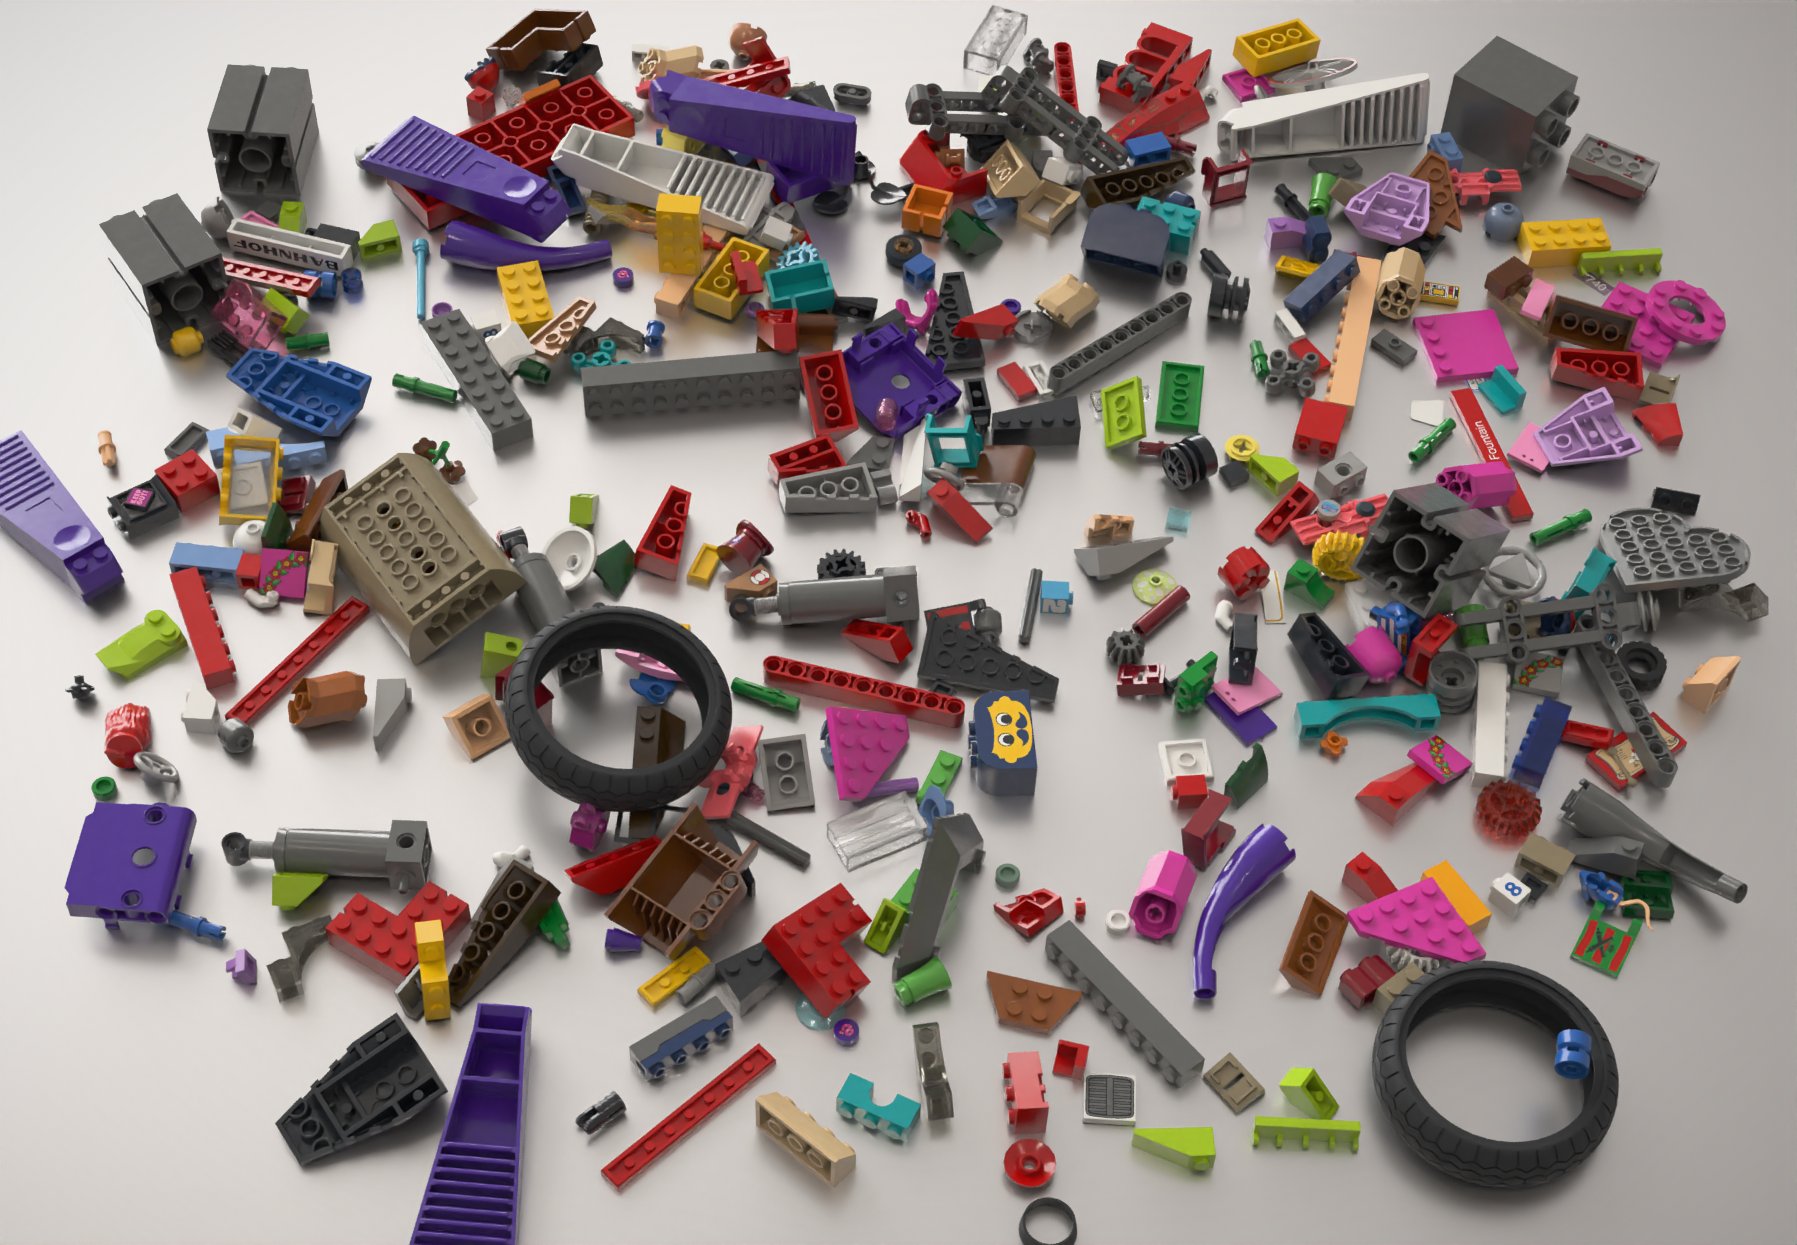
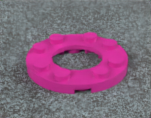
[1645,280,1726,346]

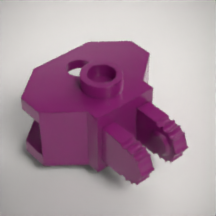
[569,803,611,852]

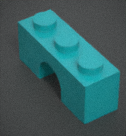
[836,1073,921,1142]

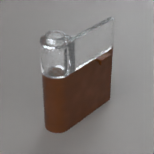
[958,445,1036,518]

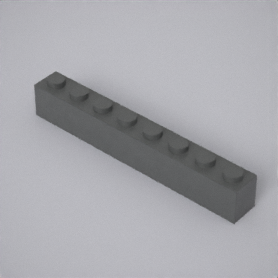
[1045,920,1205,1088]

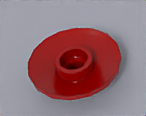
[1003,1139,1056,1188]

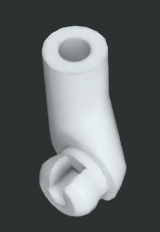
[1199,85,1218,101]
[244,588,279,608]
[1215,600,1233,633]
[492,845,531,867]

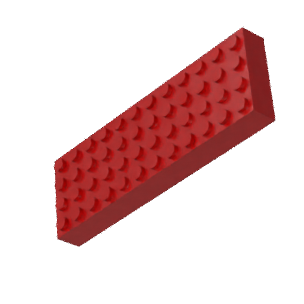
[387,74,635,230]

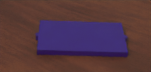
[1204,692,1277,746]

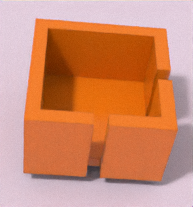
[901,184,953,237]

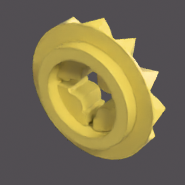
[1225,435,1260,464]

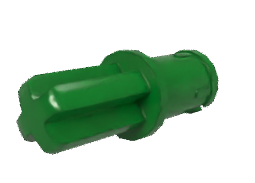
[285,332,329,350]
[1250,340,1270,379]

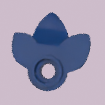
[629,672,675,705]

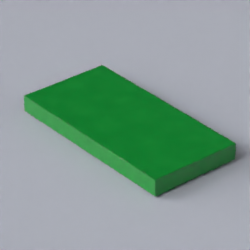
[1155,361,1205,433]

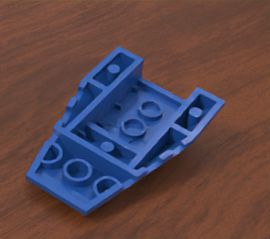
[226,347,372,437]

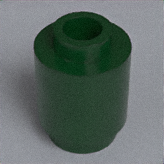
[518,358,551,385]

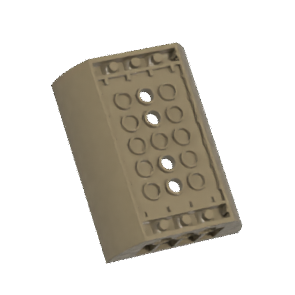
[320,453,528,666]

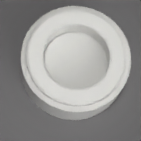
[1105,910,1131,935]

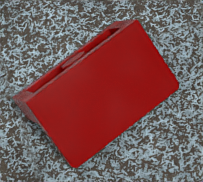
[730,251,764,296]

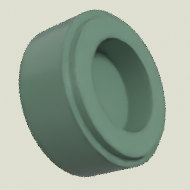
[995,863,1020,889]

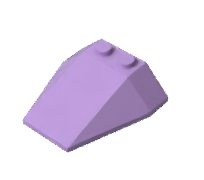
[1344,172,1430,246]
[1533,387,1643,467]

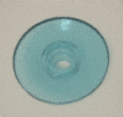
[795,992,846,1030]

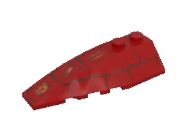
[1101,81,1210,152]

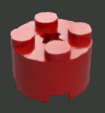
[1217,546,1270,600]

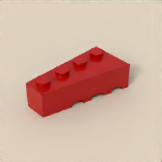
[756,309,799,353]
[634,485,692,582]

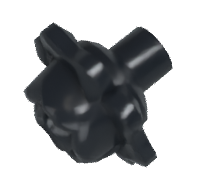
[65,675,95,699]

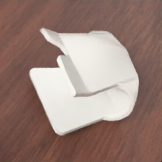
[485,321,537,378]

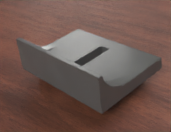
[394,962,424,1019]

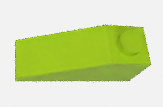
[1131,1127,1216,1170]

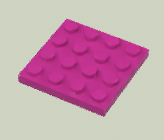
[1601,281,1695,370]

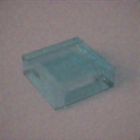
[1165,507,1191,533]

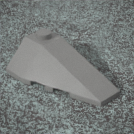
[1074,537,1174,580]

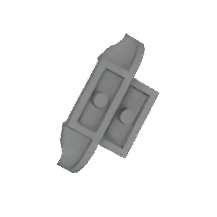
[734,201,796,248]

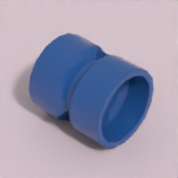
[304,270,338,299]
[1554,1029,1592,1079]

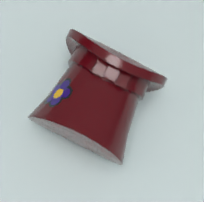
[717,519,774,576]

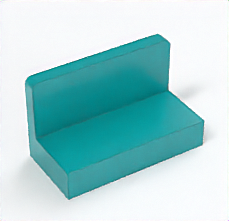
[1478,364,1527,415]

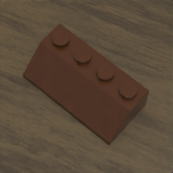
[1543,293,1638,352]
[285,469,348,564]

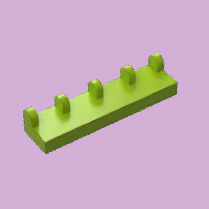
[1577,248,1663,277]
[1252,1116,1361,1151]

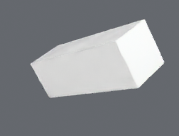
[631,43,669,61]
[1274,308,1306,344]

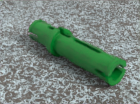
[392,373,458,403]
[1408,417,1456,463]
[1529,508,1592,546]
[731,677,801,713]

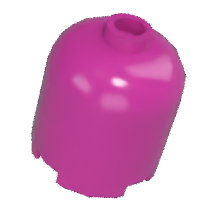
[1346,626,1402,684]

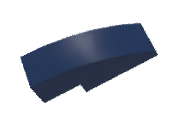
[546,165,587,217]

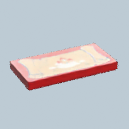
[1585,712,1688,791]

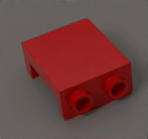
[1292,398,1348,458]
[1403,613,1458,686]

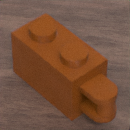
[934,145,965,169]

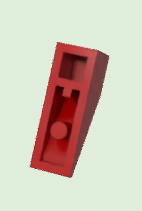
[1167,49,1212,89]
[952,304,1019,340]
[927,478,993,544]
[1255,481,1320,544]
[840,619,913,663]
[1342,852,1398,903]

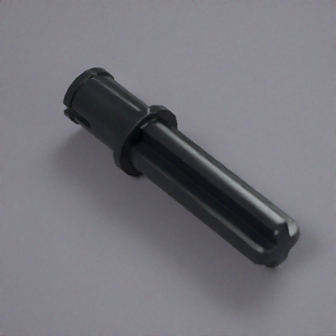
[1274,183,1312,222]

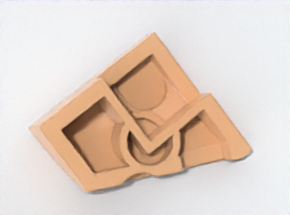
[1084,514,1134,540]

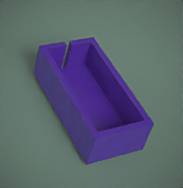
[766,162,853,204]

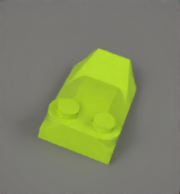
[95,610,188,681]

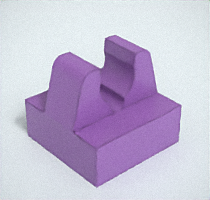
[226,948,257,984]

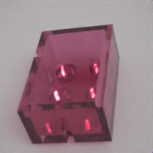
[211,278,288,350]

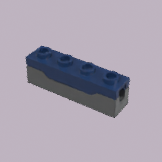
[629,996,734,1082]

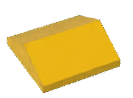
[1275,255,1320,281]

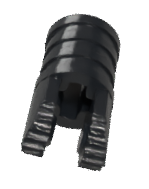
[575,1091,627,1135]

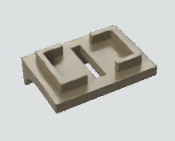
[1638,372,1680,406]
[1203,1052,1265,1114]

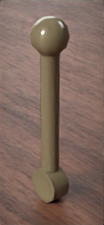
[1607,747,1637,788]

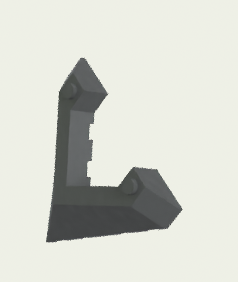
[892,813,986,981]

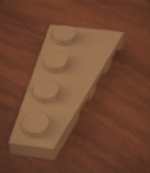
[528,296,597,362]

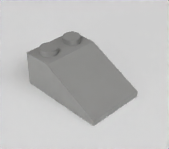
[758,734,815,812]

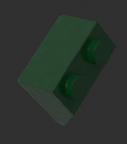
[943,208,1003,256]

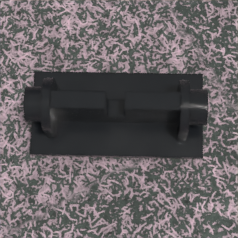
[1651,487,1701,515]

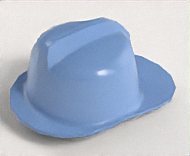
[918,785,954,837]

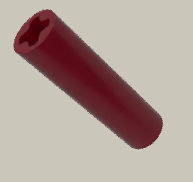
[1132,585,1190,638]

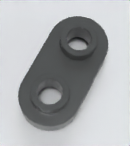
[833,83,872,105]

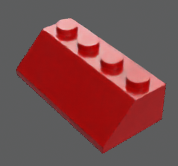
[799,349,859,442]

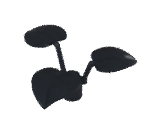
[812,151,906,214]

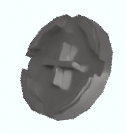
[1013,310,1053,344]

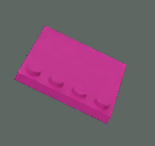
[1412,309,1519,383]

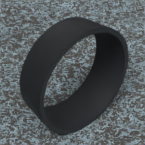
[1018,1197,1077,1245]

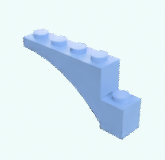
[206,427,328,475]

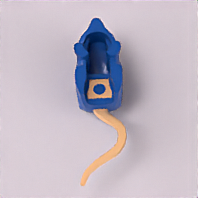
[1579,870,1653,931]

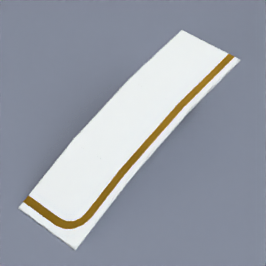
[1261,571,1286,624]

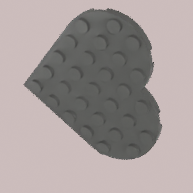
[1599,508,1751,593]

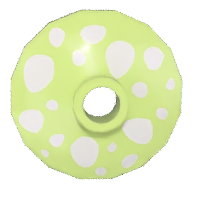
[1132,569,1177,605]

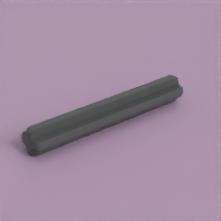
[1018,568,1043,643]
[726,811,811,866]

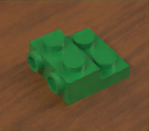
[1174,651,1218,715]

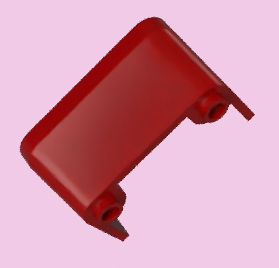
[706,36,791,98]
[899,129,988,206]

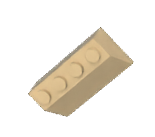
[980,139,1040,198]
[755,1092,856,1188]

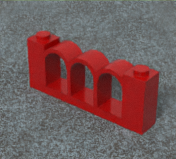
[1098,22,1193,114]

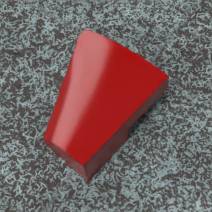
[1631,403,1683,446]
[993,888,1064,937]

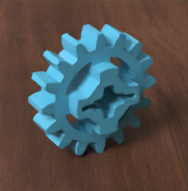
[776,241,821,269]

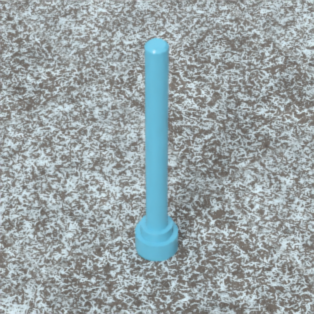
[412,238,429,320]

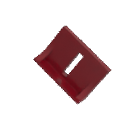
[277,475,316,514]
[1116,663,1166,696]

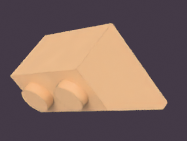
[1681,656,1741,714]
[442,694,510,760]

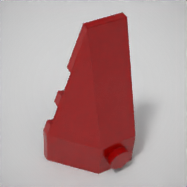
[1355,763,1439,826]

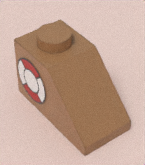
[724,564,778,604]

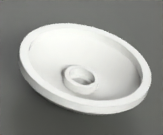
[542,526,597,592]

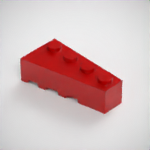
[1550,347,1644,402]

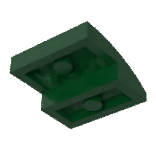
[261,502,293,550]
[1619,870,1675,919]

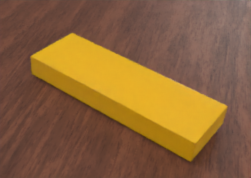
[637,946,712,1010]

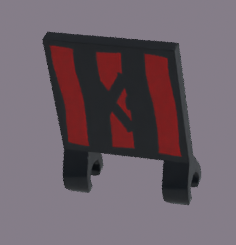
[924,598,993,643]

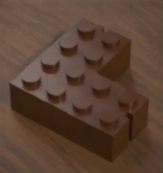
[485,8,597,72]

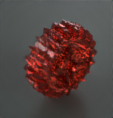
[1475,779,1542,840]

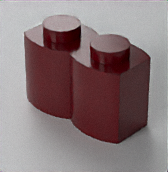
[1338,954,1397,1009]

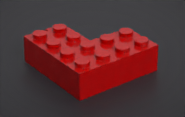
[325,881,471,986]
[761,883,872,1019]

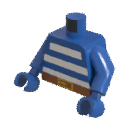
[1369,601,1421,674]

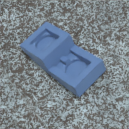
[971,195,1018,219]

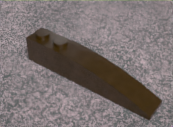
[1080,156,1195,209]
[628,706,686,840]
[448,859,561,1007]

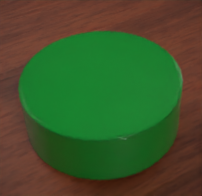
[91,776,118,801]

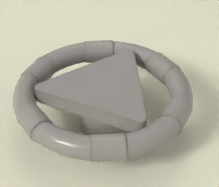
[1481,546,1547,599]

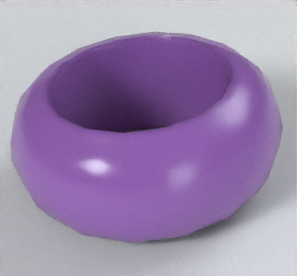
[745,301,765,318]

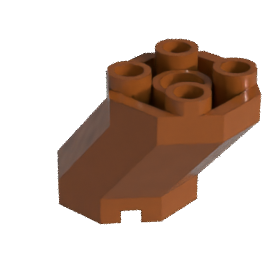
[288,671,367,728]

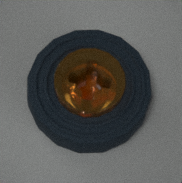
[885,234,922,267]

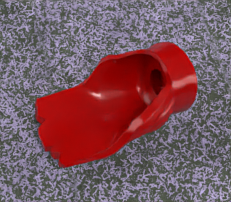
[104,703,151,769]

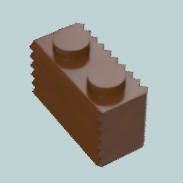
[1484,256,1534,300]

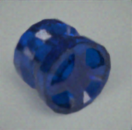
[341,267,364,294]

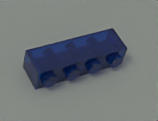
[1511,697,1572,789]

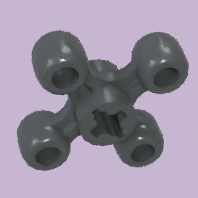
[1265,349,1320,397]

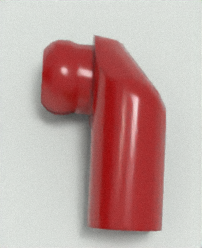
[905,510,932,538]

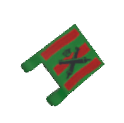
[1570,901,1643,978]

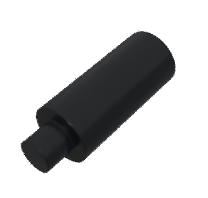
[1200,248,1231,279]

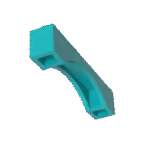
[1294,693,1441,739]

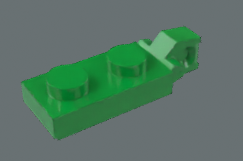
[539,898,571,950]

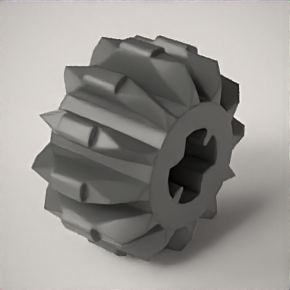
[1106,628,1145,666]

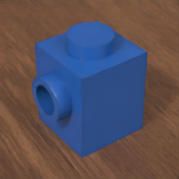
[903,253,936,290]

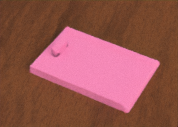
[1507,422,1549,474]
[1211,666,1283,715]

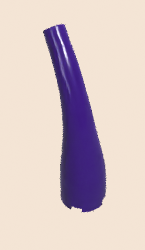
[440,220,612,271]
[1193,823,1296,999]

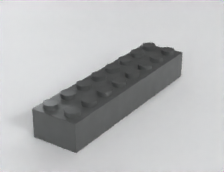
[420,309,533,451]

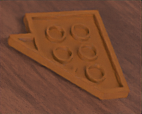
[1408,150,1462,239]

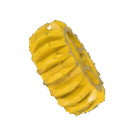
[1312,530,1364,583]

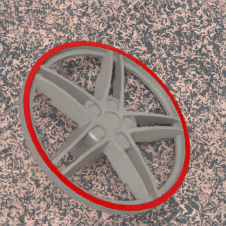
[1268,58,1358,92]

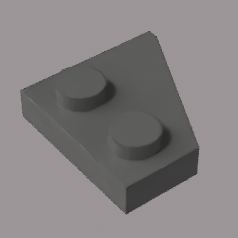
[1308,157,1363,180]
[846,436,895,474]

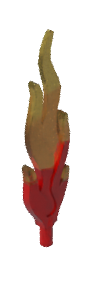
[587,197,726,252]

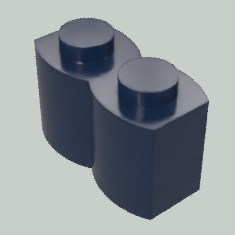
[1302,215,1332,263]

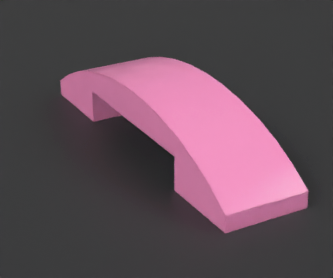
[1520,278,1555,321]
[615,649,683,681]

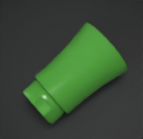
[1308,173,1338,218]
[1454,604,1490,648]
[893,956,952,1006]

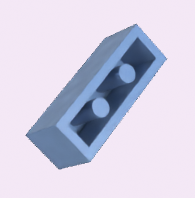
[169,542,244,584]

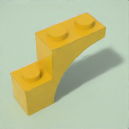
[415,920,451,1021]

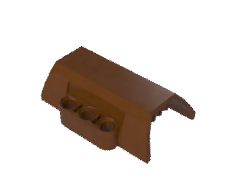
[604,802,759,961]

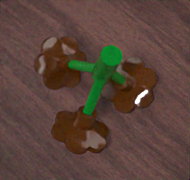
[412,437,466,483]

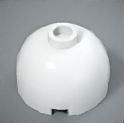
[233,520,266,555]

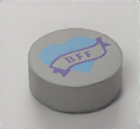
[1317,499,1340,521]

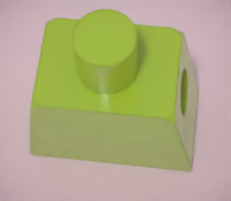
[480,632,523,678]

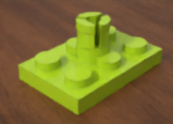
[1101,376,1147,450]

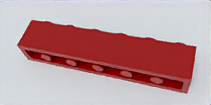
[169,567,237,690]

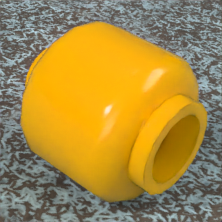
[170,326,204,357]

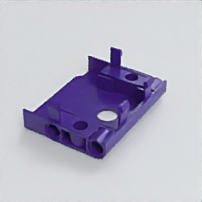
[842,322,962,442]
[64,802,197,930]

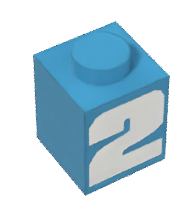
[1040,580,1073,614]

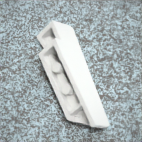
[898,418,926,502]

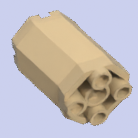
[638,45,704,82]
[1375,247,1426,320]
[1034,273,1100,329]

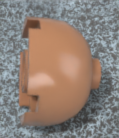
[728,23,767,60]

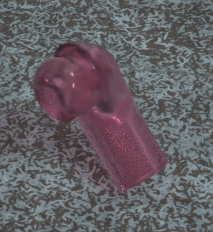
[741,773,765,801]

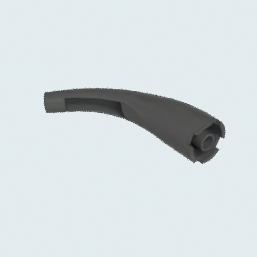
[1558,778,1748,904]

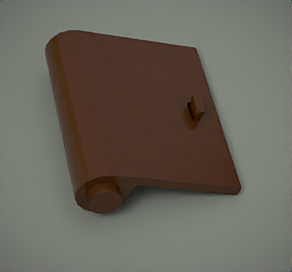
[756,313,838,359]

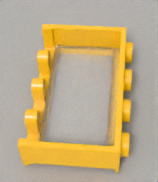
[219,435,284,525]

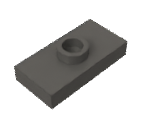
[1371,329,1418,366]

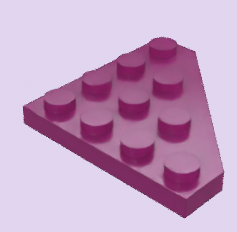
[825,706,910,802]
[1346,877,1487,963]

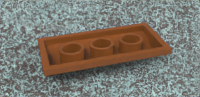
[1279,890,1349,997]

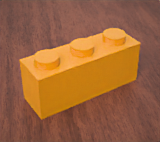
[1420,860,1492,935]

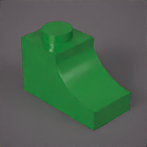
[1284,558,1335,611]

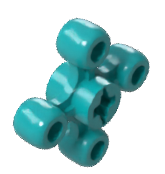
[570,340,631,373]

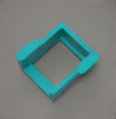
[924,413,984,468]
[1561,547,1617,621]

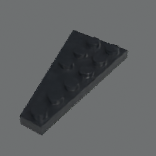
[925,271,985,370]
[917,611,1059,703]

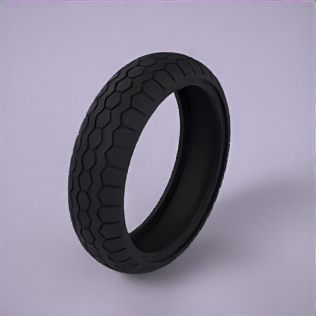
[505,606,732,812]
[1372,960,1619,1188]

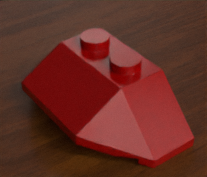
[564,835,662,895]

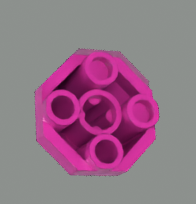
[1435,461,1517,510]
[1129,850,1197,939]

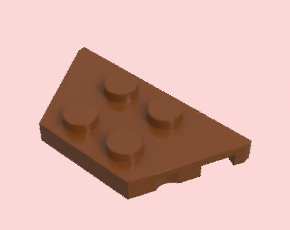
[986,971,1083,1035]

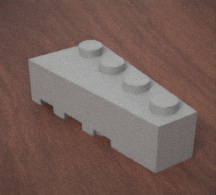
[779,462,878,513]

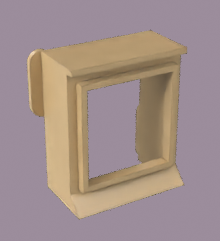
[1017,178,1081,236]
[303,539,338,615]

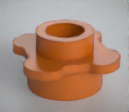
[1320,731,1348,755]

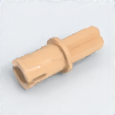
[98,430,116,468]

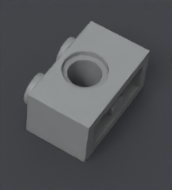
[1314,451,1367,500]

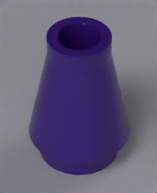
[604,927,642,952]

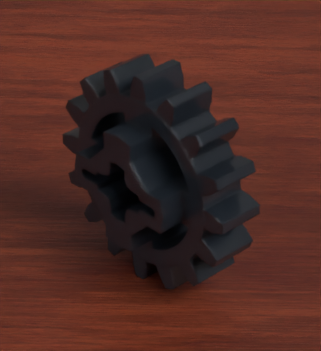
[817,549,866,579]

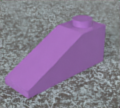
[1264,216,1306,251]

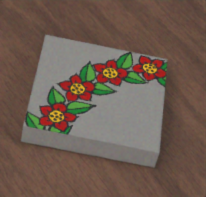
[1512,649,1564,698]

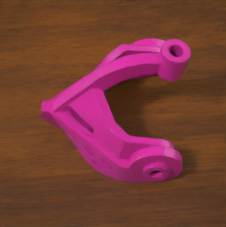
[895,289,939,335]

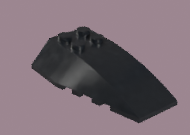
[275,1012,448,1165]

